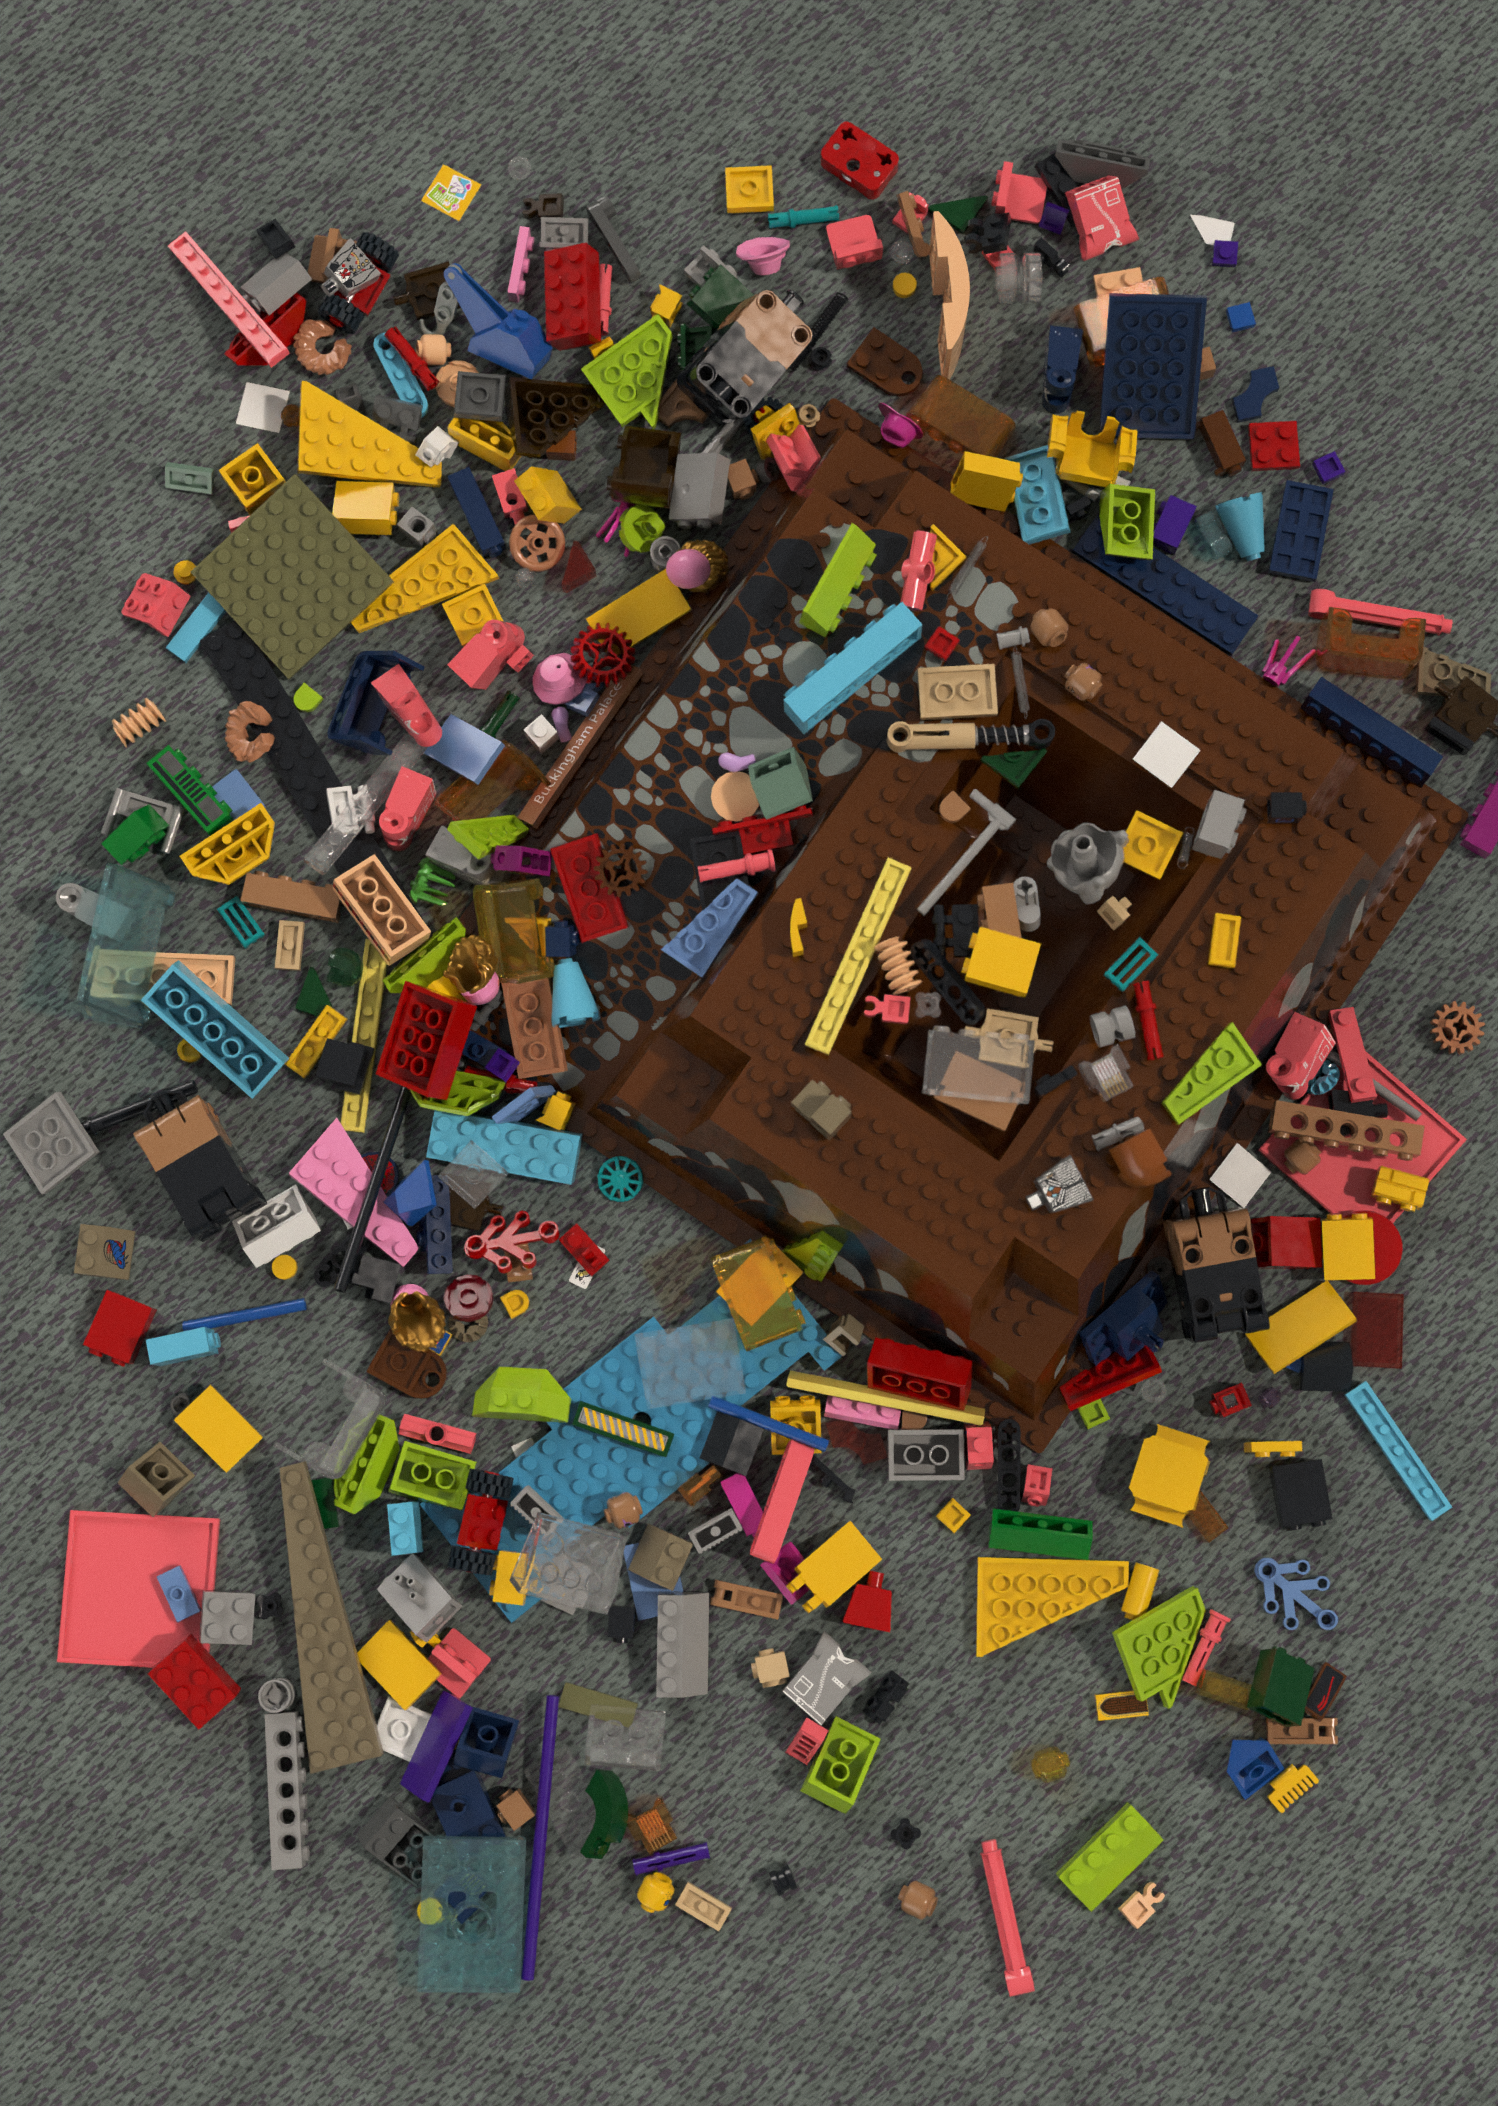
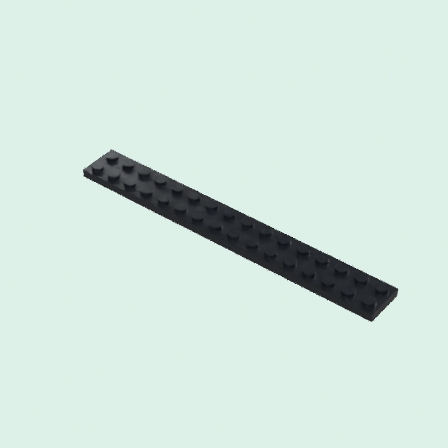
[199,620,433,953]

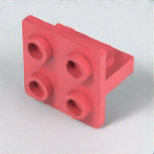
[766,425,821,491]
[428,1628,491,1698]

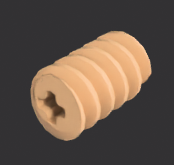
[112,698,167,748]
[874,937,922,995]

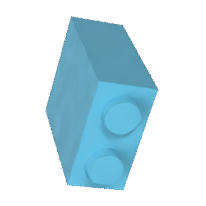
[146,1327,221,1366]
[387,1502,424,1556]

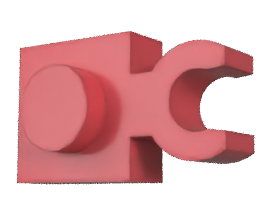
[864,994,910,1024]

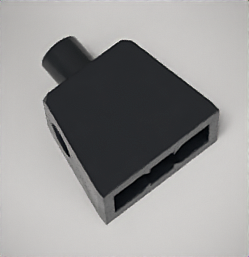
[1327,1090,1388,1137]

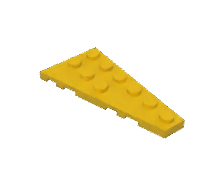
[351,524,499,633]

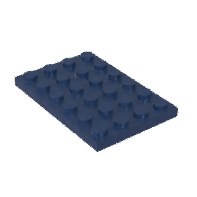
[1099,293,1207,439]

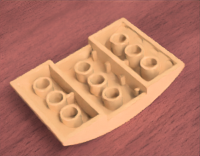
[929,211,970,385]

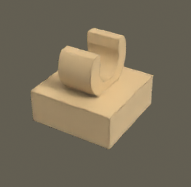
[1097,896,1132,930]

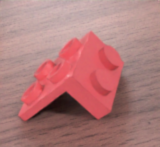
[992,161,1047,224]
[826,215,883,270]
[121,573,191,637]

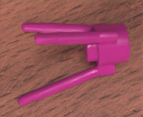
[596,502,635,557]
[1262,636,1316,687]

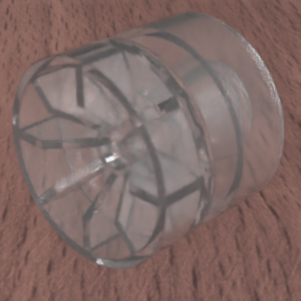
[995,252,1042,304]

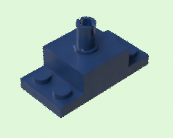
[1079,1270,1168,1366]
[431,1749,507,1861]

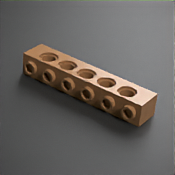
[1268,1100,1425,1161]

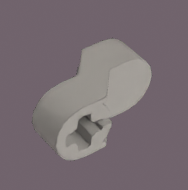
[1013,877,1040,932]

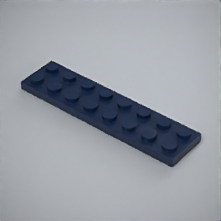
[1072,513,1259,656]

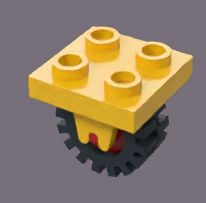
[743,397,800,459]

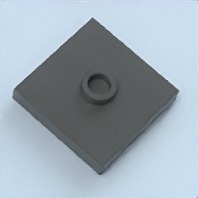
[454,371,506,422]

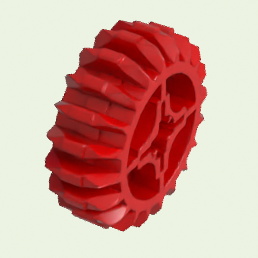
[570,622,635,687]

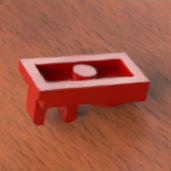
[558,1223,610,1277]

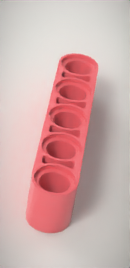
[749,1439,814,1564]

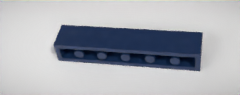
[1300,676,1443,788]

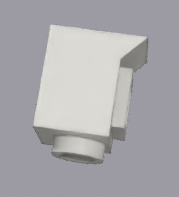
[416,426,459,467]

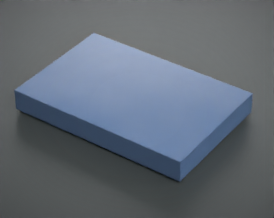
[424,714,505,785]
[492,1085,556,1124]
[622,1542,684,1621]

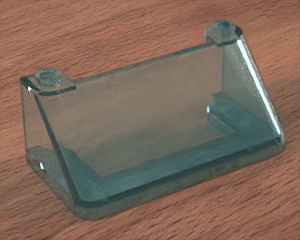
[77,863,175,1029]

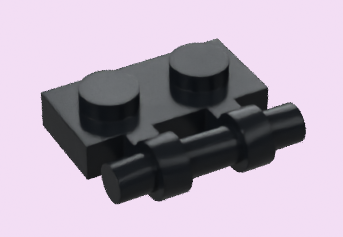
[932,904,979,958]

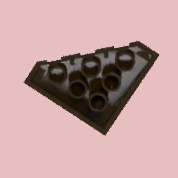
[504,377,604,457]

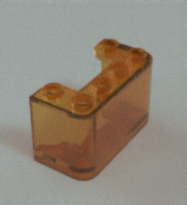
[1315,607,1426,680]

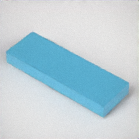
[166,593,227,663]

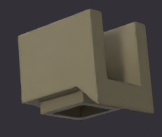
[823,1313,864,1356]

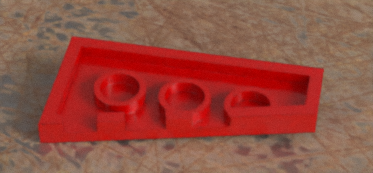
[1059,1345,1162,1411]

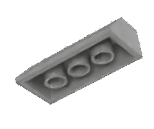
[656,1591,709,1698]

